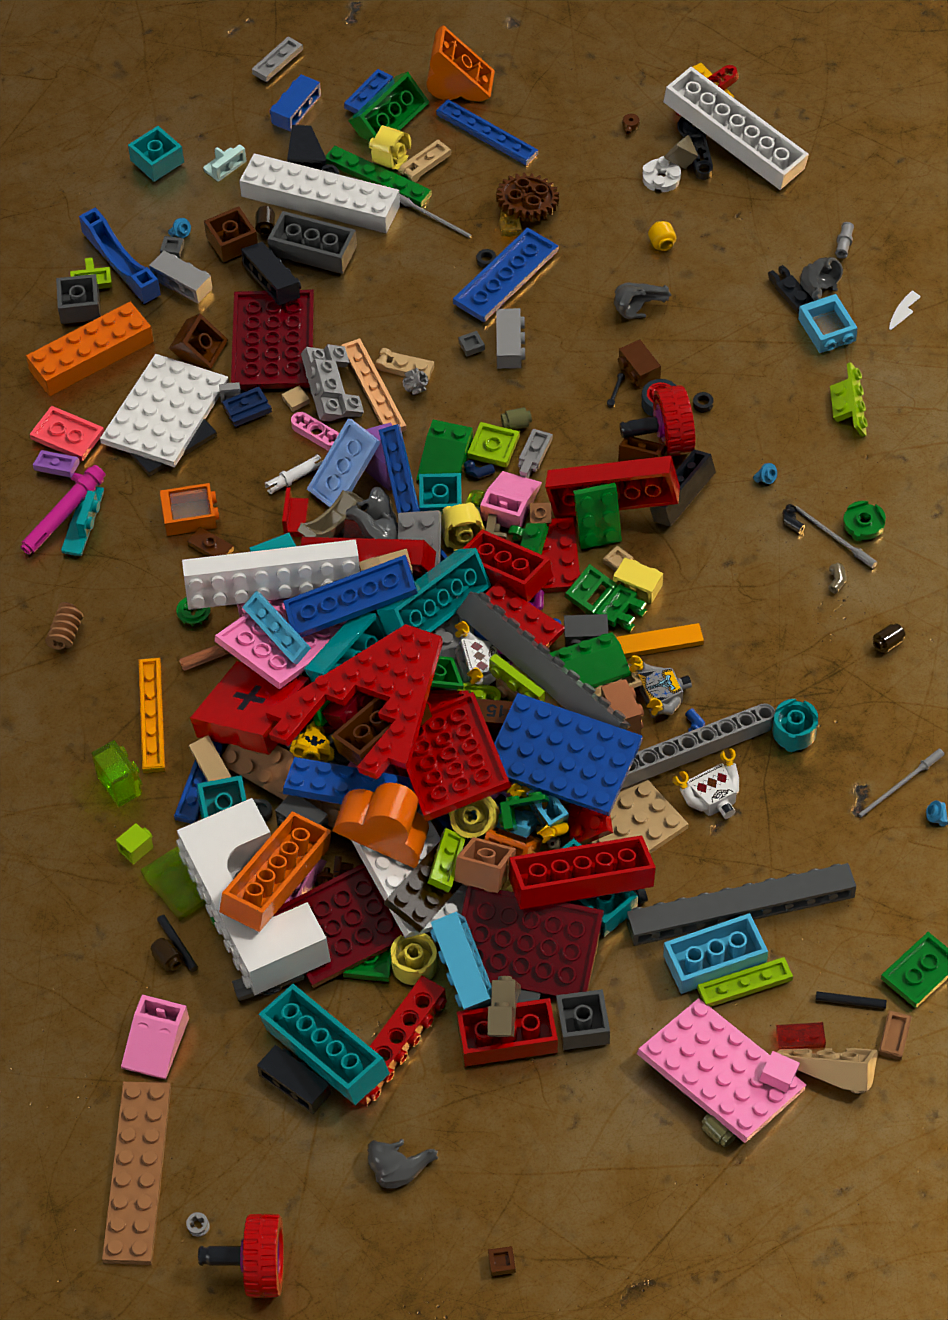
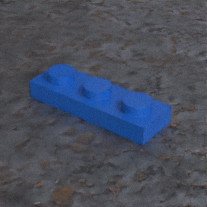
[344,69,393,113]

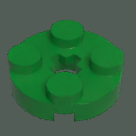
[843,501,886,541]

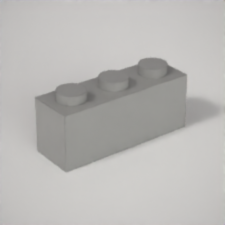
[149,251,213,303]
[496,308,525,369]

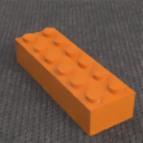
[26,301,154,396]
[219,811,332,932]

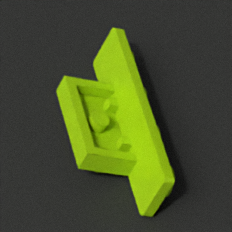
[830,362,868,437]

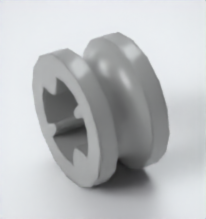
[186,1212,210,1237]

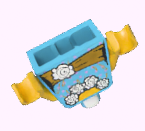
[507,783,569,843]

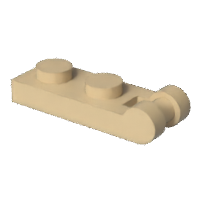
[399,140,451,183]
[374,348,434,381]

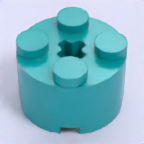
[772,699,818,752]

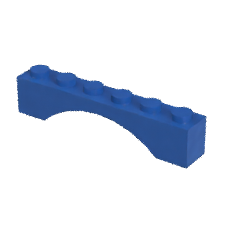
[79,207,161,304]

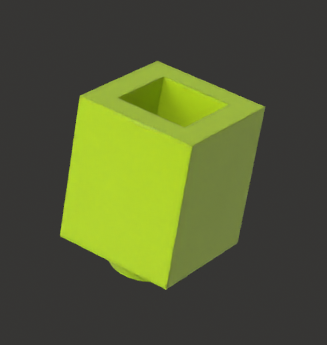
[116,823,154,865]

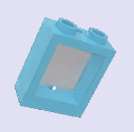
[798,294,858,353]

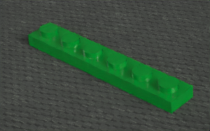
[326,146,432,207]

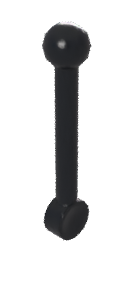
[607,373,625,408]

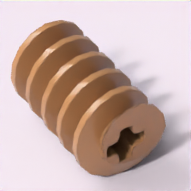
[45,602,84,650]

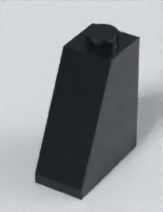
[287,125,327,170]

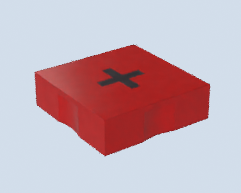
[190,661,310,755]

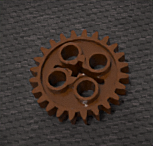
[496,173,559,222]

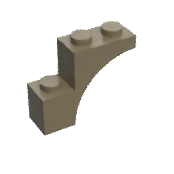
[297,490,367,538]
[488,976,521,1037]

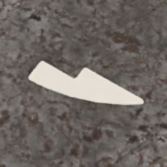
[889,291,921,330]

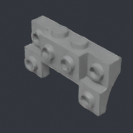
[301,344,364,421]

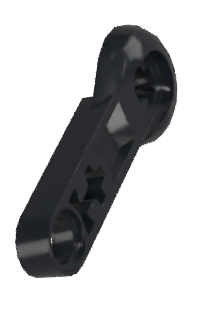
[677,117,713,180]

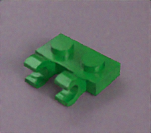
[508,523,549,554]
[596,584,647,632]

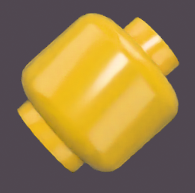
[648,221,676,251]

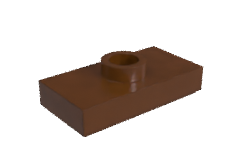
[188,527,234,557]

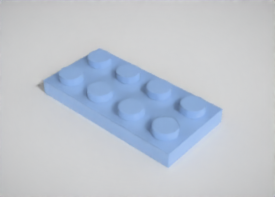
[307,419,381,507]

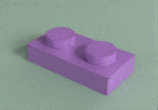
[33,450,80,478]

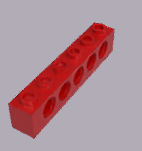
[359,976,447,1107]

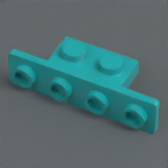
[61,487,104,556]

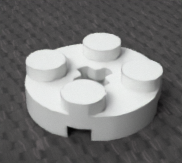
[643,156,681,192]

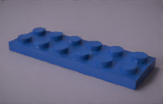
[453,227,559,322]
[283,555,418,637]
[283,757,420,812]

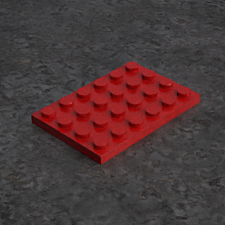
[407,692,511,822]

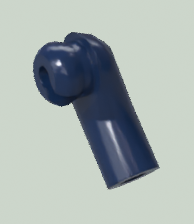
[464,460,495,479]

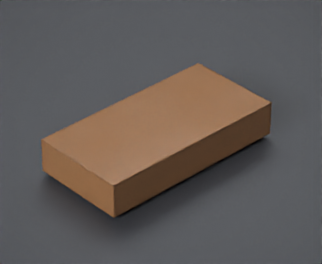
[878,1010,912,1060]

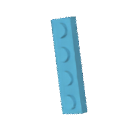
[242,591,311,664]

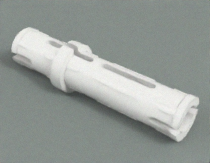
[265,454,323,494]

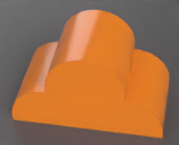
[426,25,495,102]
[332,783,429,869]

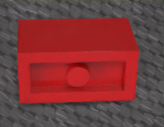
[282,487,309,537]

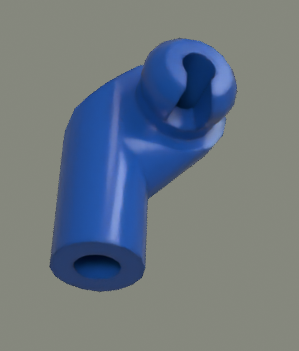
[685,708,705,732]

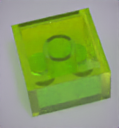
[91,740,142,807]

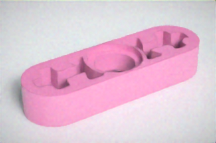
[291,412,339,451]

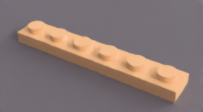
[341,339,407,432]

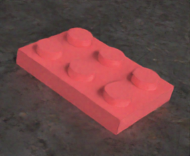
[30,406,104,461]

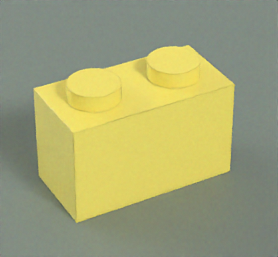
[613,558,663,604]

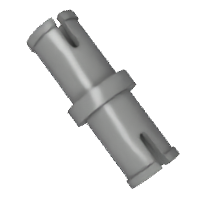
[835,222,854,258]

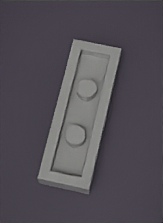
[252,36,303,82]

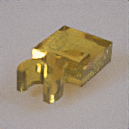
[499,210,522,237]

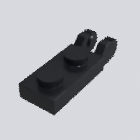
[768,265,814,314]

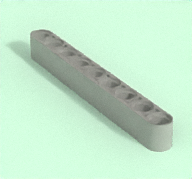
[621,703,775,789]

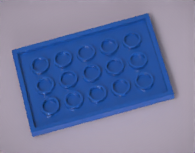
[494,693,643,816]

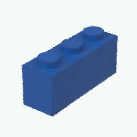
[270,74,321,132]

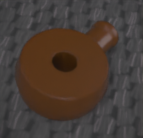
[622,114,640,135]

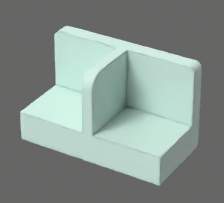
[203,144,247,182]

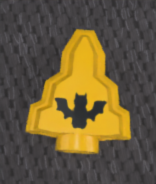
[289,721,334,762]

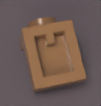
[530,502,552,524]

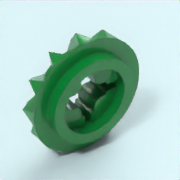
[176,597,211,627]

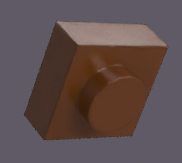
[488,1246,516,1276]

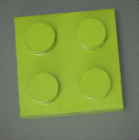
[467,422,520,468]

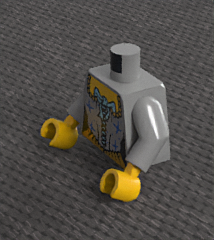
[628,655,692,718]

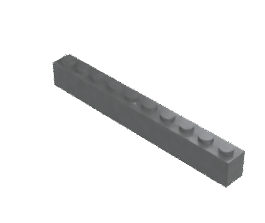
[456,591,631,730]
[627,863,856,946]

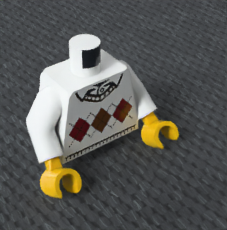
[454,621,510,685]
[672,748,739,819]

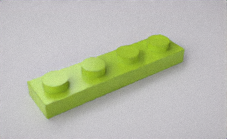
[697,957,793,1007]

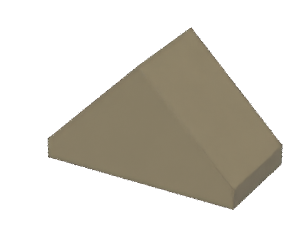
[664,135,698,169]

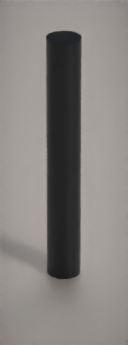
[157,915,198,972]
[815,991,887,1009]

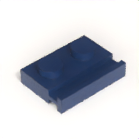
[222,387,272,427]

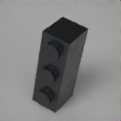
[257,1045,331,1115]

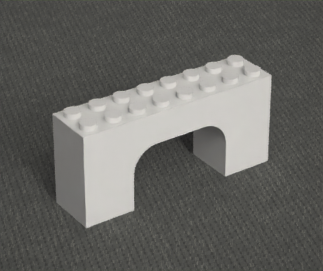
[176,798,331,995]

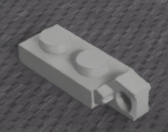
[518,429,553,478]

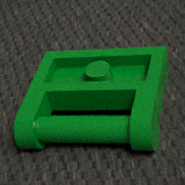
[564,564,618,615]

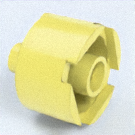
[369,125,411,170]
[441,502,485,551]
[449,796,500,838]
[390,933,438,985]

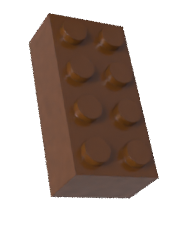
[331,697,432,766]

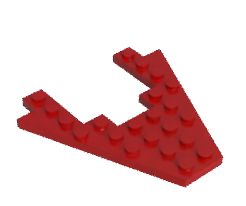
[265,624,443,779]

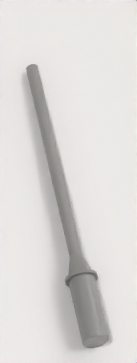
[399,194,472,238]
[796,506,878,569]
[858,748,945,817]

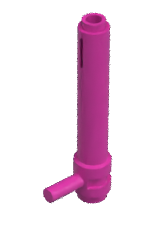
[20,465,106,555]

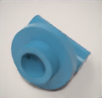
[168,218,191,238]
[753,463,777,484]
[926,800,948,826]

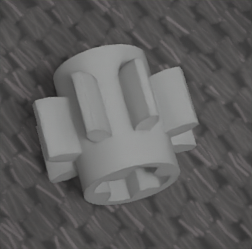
[403,368,428,395]

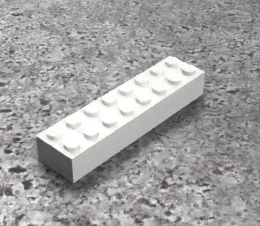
[663,67,809,190]
[240,154,400,233]
[182,539,360,610]

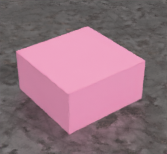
[759,1051,800,1093]

